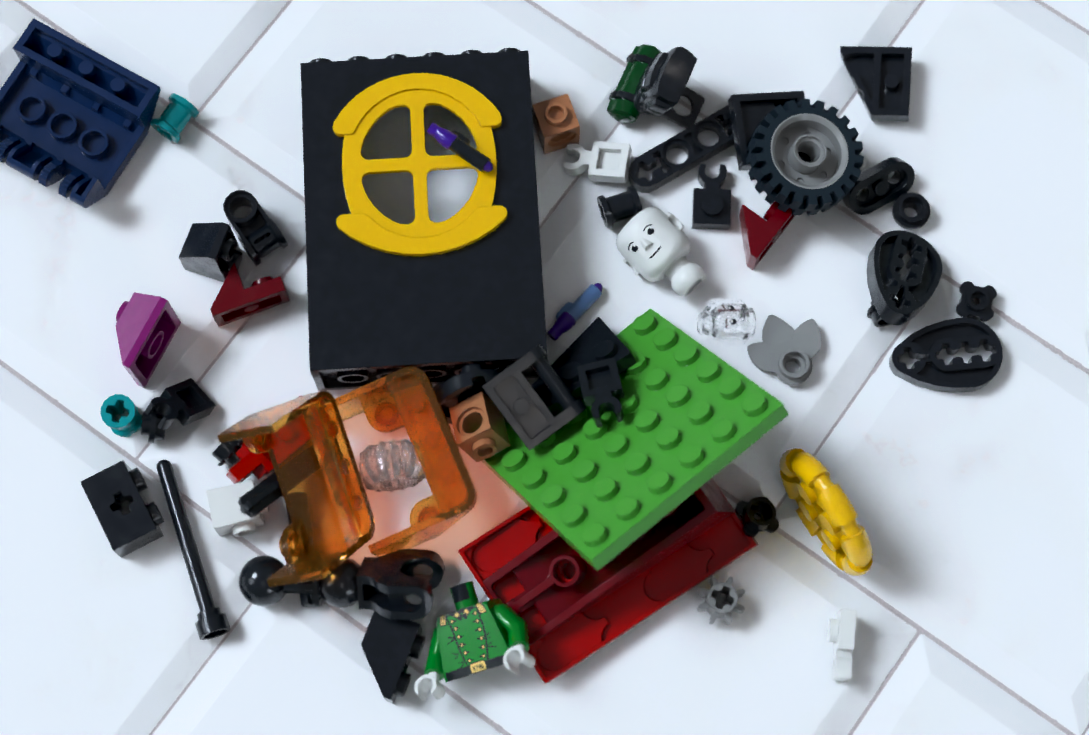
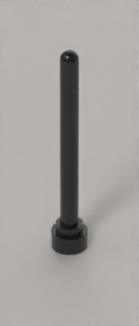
[156,459,231,640]

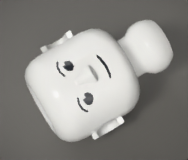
[616,207,705,297]

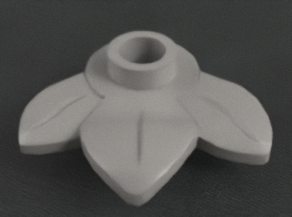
[747,314,822,385]

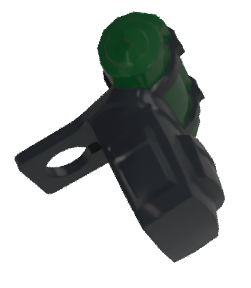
[607,44,705,129]

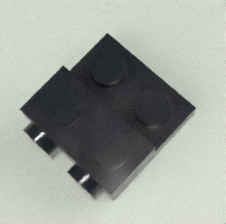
[728,91,811,171]

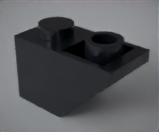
[178,222,243,282]
[361,611,426,704]

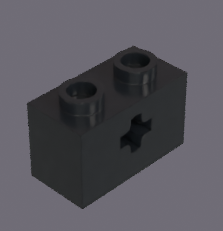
[80,460,164,558]

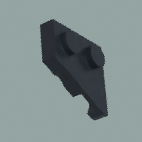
[840,46,912,122]

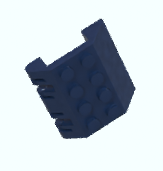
[0,18,161,208]

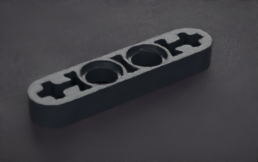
[628,105,735,193]

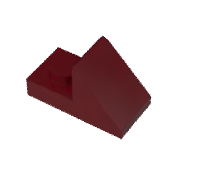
[739,201,796,270]
[210,263,290,327]

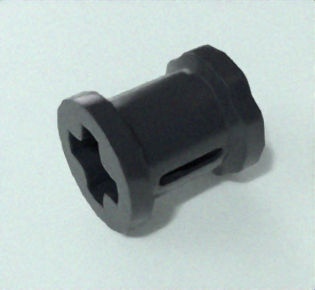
[597,185,643,229]

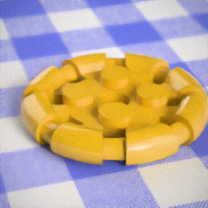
[779,448,873,576]

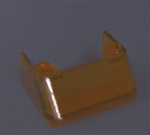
[313,367,477,557]
[217,391,375,587]

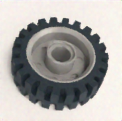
[746,99,864,216]

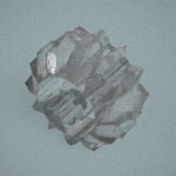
[358,439,426,493]

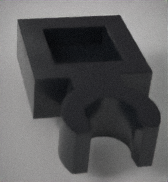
[692,164,731,230]
[576,357,624,427]
[145,378,216,430]

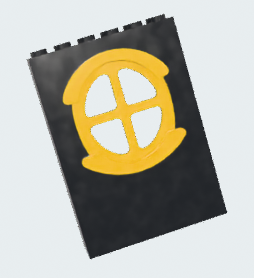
[300,48,548,391]

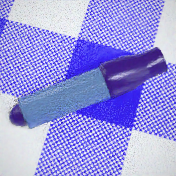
[547,283,603,341]

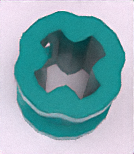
[150,93,199,143]
[100,394,142,437]

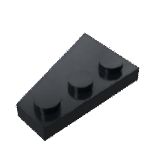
[531,316,637,417]

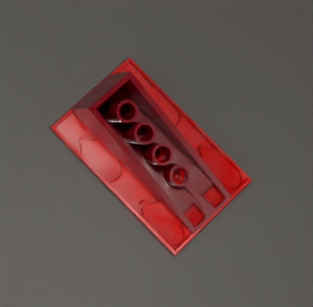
[458,478,759,684]

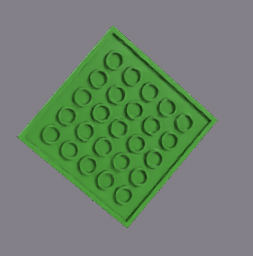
[482,308,789,571]

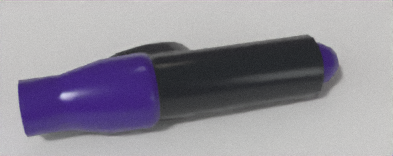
[427,122,493,172]

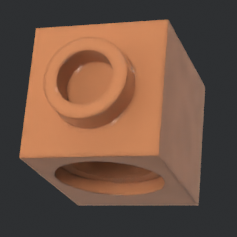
[532,93,580,155]
[449,391,510,463]

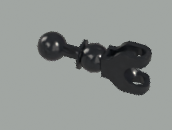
[239,549,445,620]

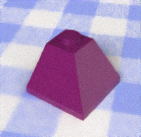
[115,292,181,388]

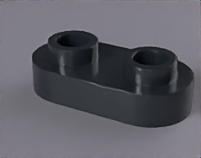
[843,157,915,215]

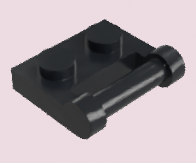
[482,344,587,451]

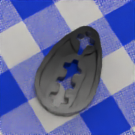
[866,230,943,326]
[889,317,1003,393]

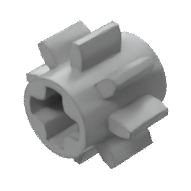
[697,576,745,625]

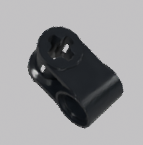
[223,190,288,266]

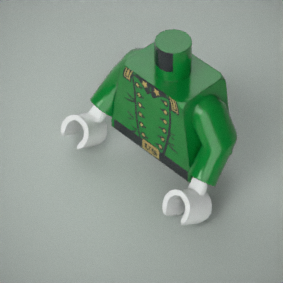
[414,581,536,701]

